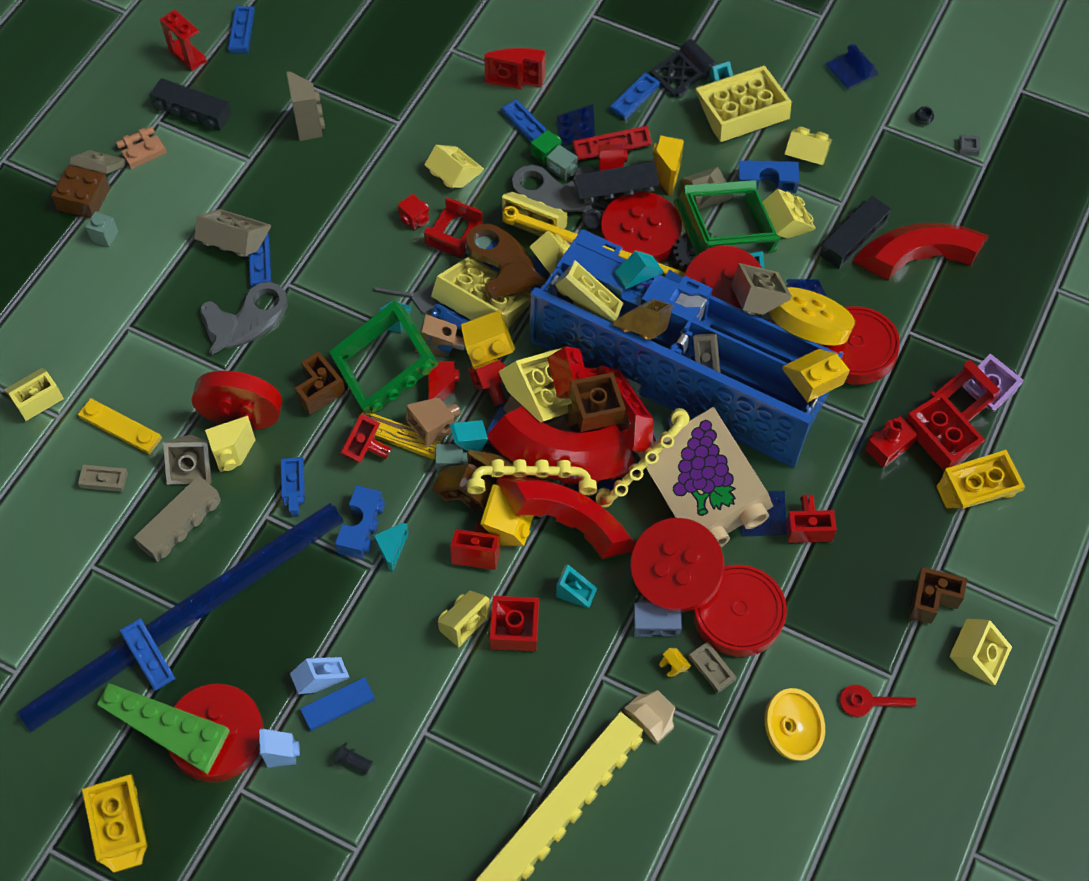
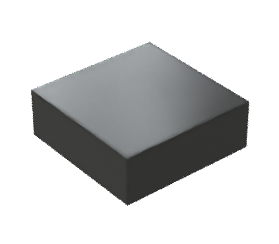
[959,135,980,156]

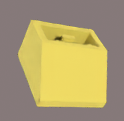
[785,127,832,165]
[762,189,816,239]
[4,368,64,421]

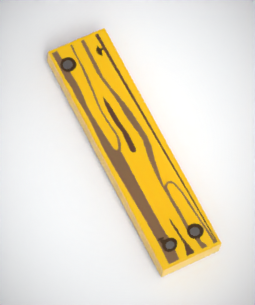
[362,411,443,460]

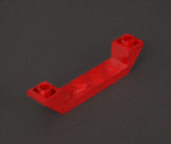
[591,366,654,452]

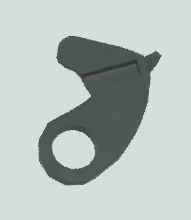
[512,165,595,214]
[199,282,288,355]

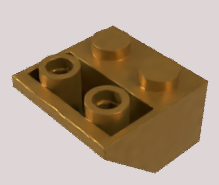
[613,298,673,340]

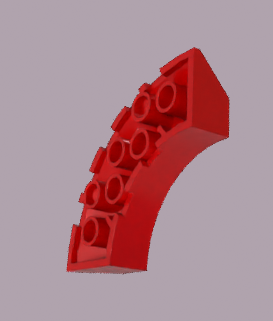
[853,223,989,281]
[487,406,636,484]
[497,477,636,559]

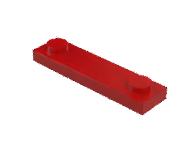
[572,125,652,162]

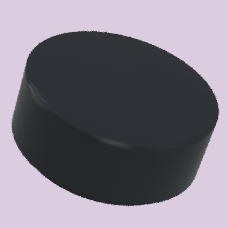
[582,209,602,230]

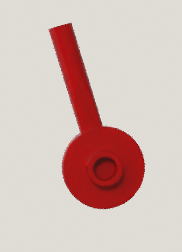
[840,685,917,718]

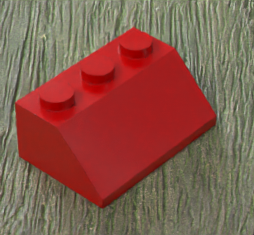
[906,393,985,471]

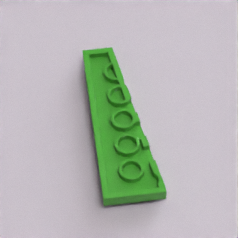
[97,683,230,774]

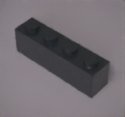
[149,78,232,131]
[575,161,659,203]
[820,196,891,269]

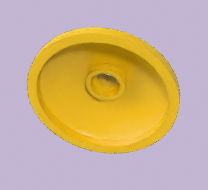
[765,688,825,761]

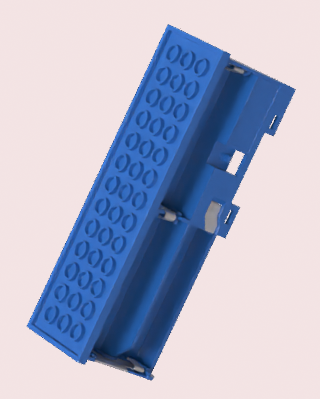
[529,229,844,468]

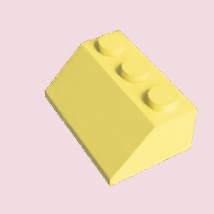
[502,192,567,236]
[555,260,623,322]

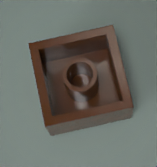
[51,165,111,218]
[569,372,626,432]

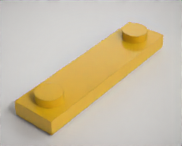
[78,398,162,455]

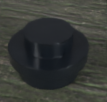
[914,106,934,125]

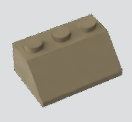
[287,71,325,141]
[195,209,271,257]
[731,263,792,315]

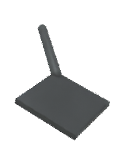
[374,283,442,314]

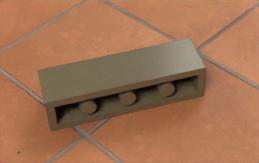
[134,476,221,562]

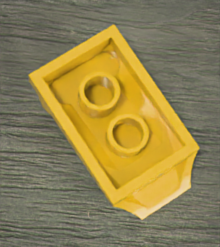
[936,450,1025,509]
[82,775,147,872]

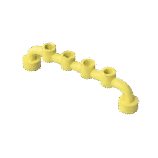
[595,408,689,508]
[467,459,597,495]

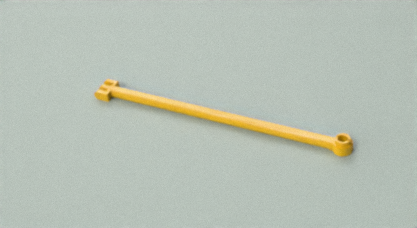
[502,206,685,277]

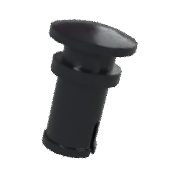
[334,742,373,775]

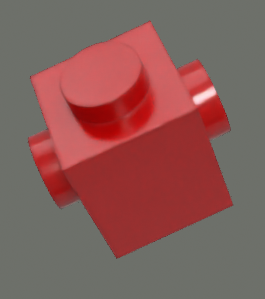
[398,194,429,230]

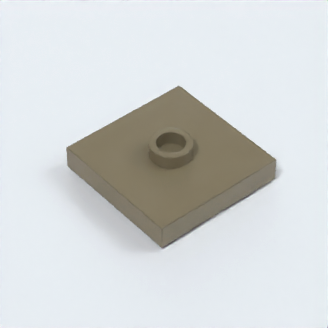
[70,150,126,174]

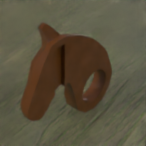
[466,224,547,299]

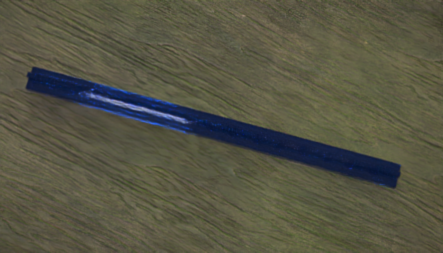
[18,503,344,732]

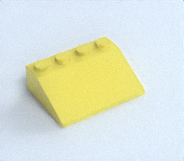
[696,66,792,142]
[431,256,532,329]
[498,346,571,422]

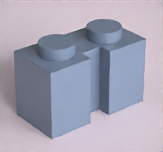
[633,600,682,637]

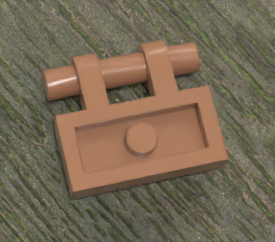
[116,126,167,169]

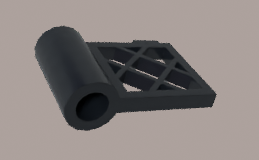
[650,39,718,98]

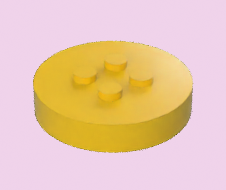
[768,287,855,345]

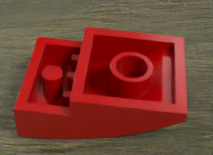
[484,48,546,90]

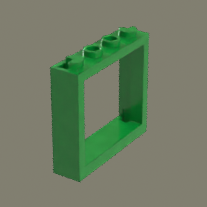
[329,301,439,414]

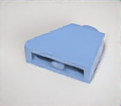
[290,657,349,694]
[259,729,300,768]

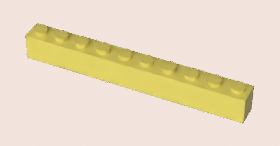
[476,712,643,881]

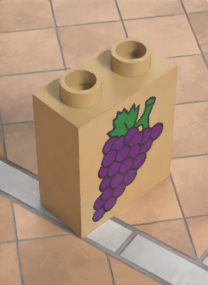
[637,407,773,547]

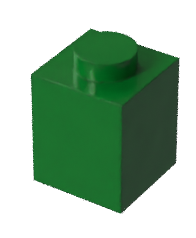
[531,130,562,166]

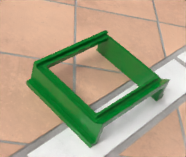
[674,180,781,256]

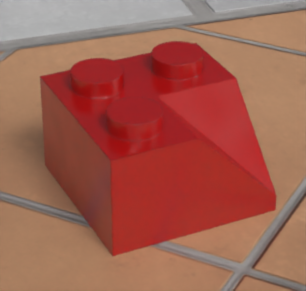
[490,596,539,652]

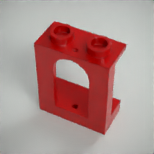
[160,9,207,71]
[424,197,483,259]
[931,360,1000,421]

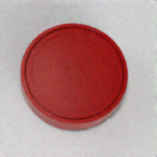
[601,192,682,263]
[684,246,762,316]
[817,306,900,385]
[191,371,282,430]
[631,518,725,612]
[693,565,787,657]
[168,684,264,782]

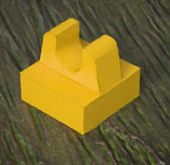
[659,648,691,677]

